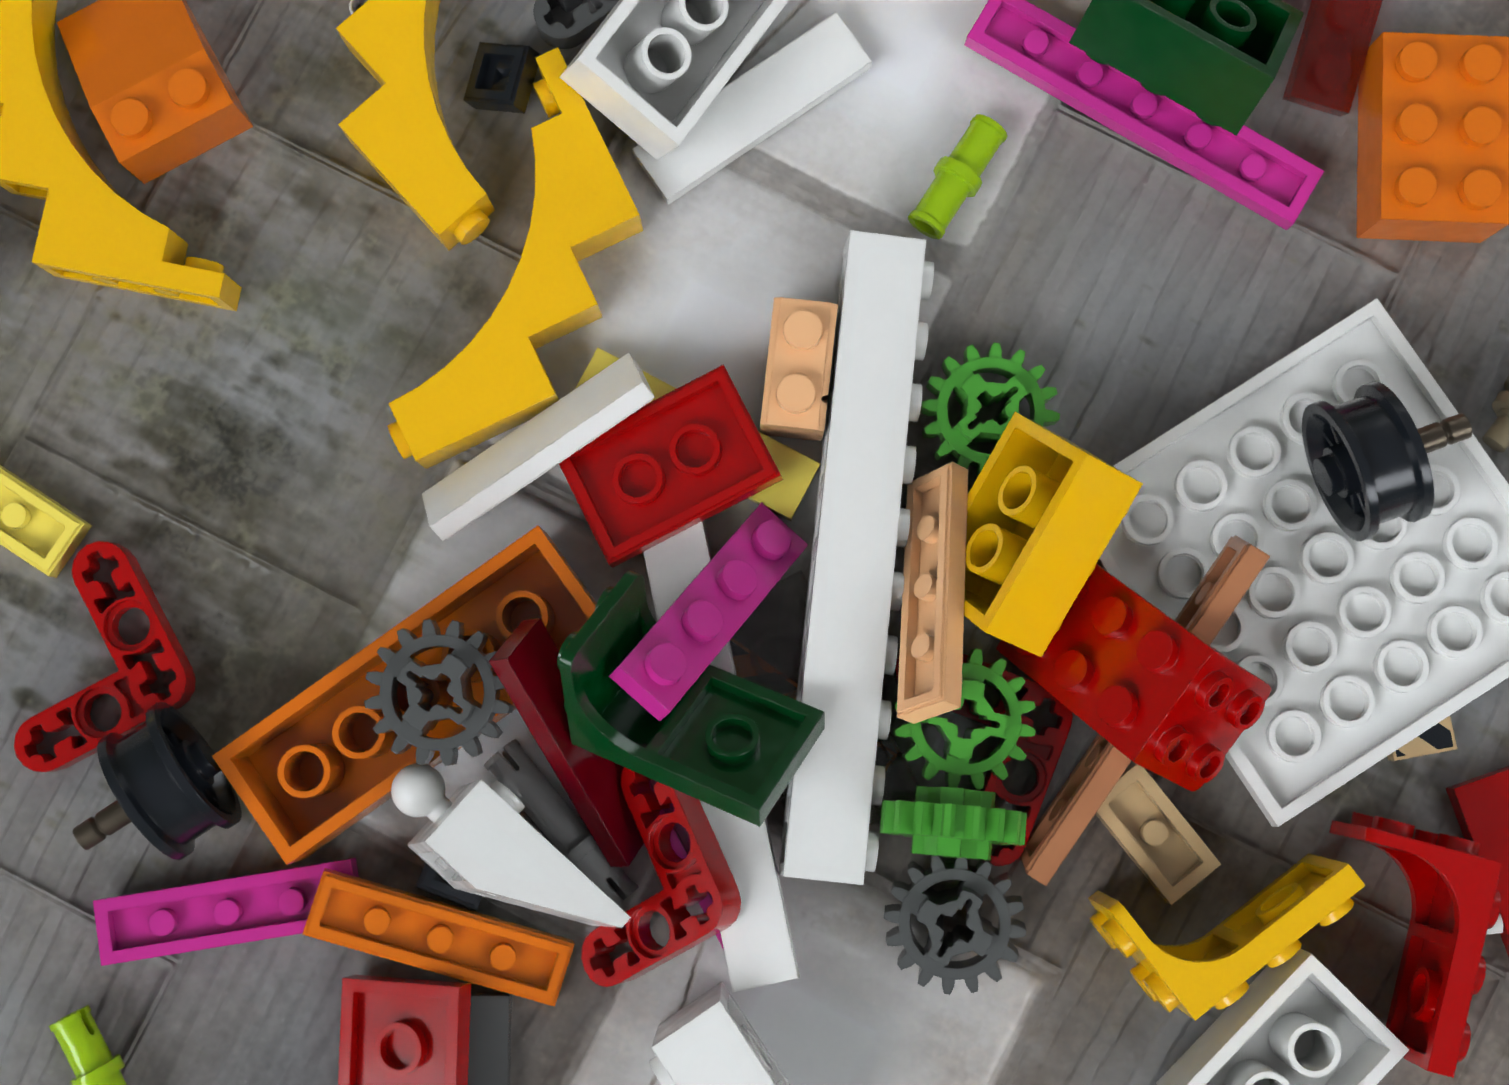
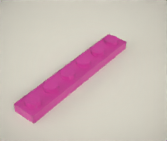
[964,0,1324,230]

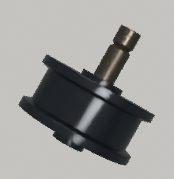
[1302,381,1472,541]
[73,702,242,860]

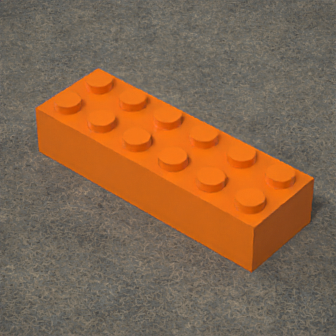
[212,526,597,865]

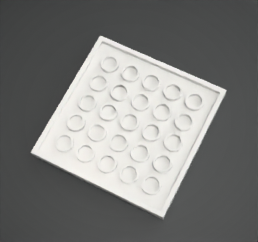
[1097,298,1509,827]

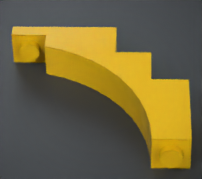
[0,0,242,311]
[336,0,495,250]
[387,47,643,469]

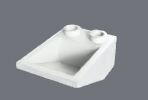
[391,764,631,928]

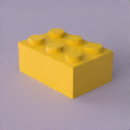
[964,412,1143,657]

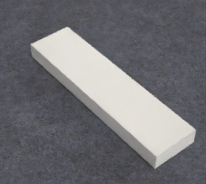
[632,11,872,205]
[422,352,655,541]

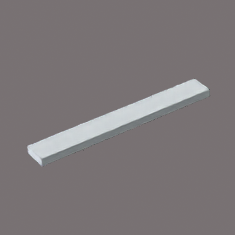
[643,521,800,992]

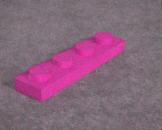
[609,502,808,722]
[93,857,359,966]

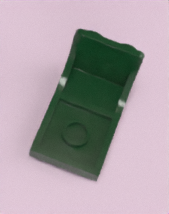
[557,570,825,827]

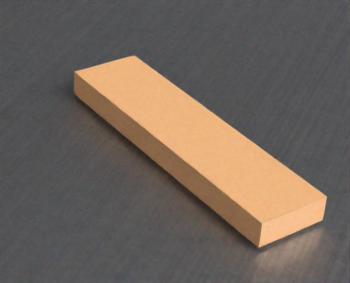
[897,461,968,724]

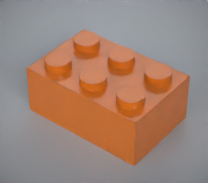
[1357,32,1509,243]

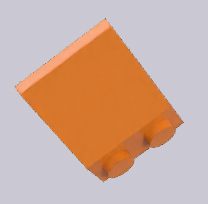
[56,0,253,184]

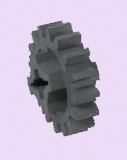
[364,619,514,766]
[884,855,1026,995]

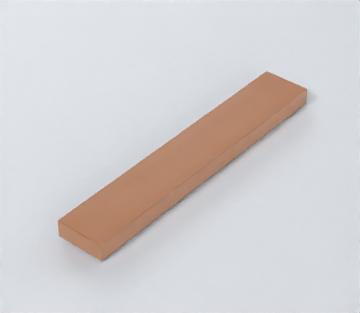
[1020,535,1270,886]

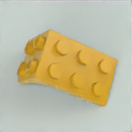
[1088,853,1366,1021]

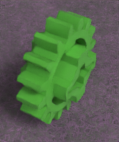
[920,342,1060,477]
[893,648,1036,790]
[880,786,1027,860]

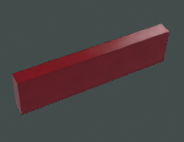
[489,618,644,867]

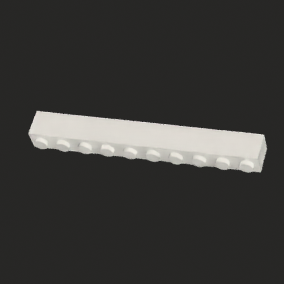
[778,230,934,885]

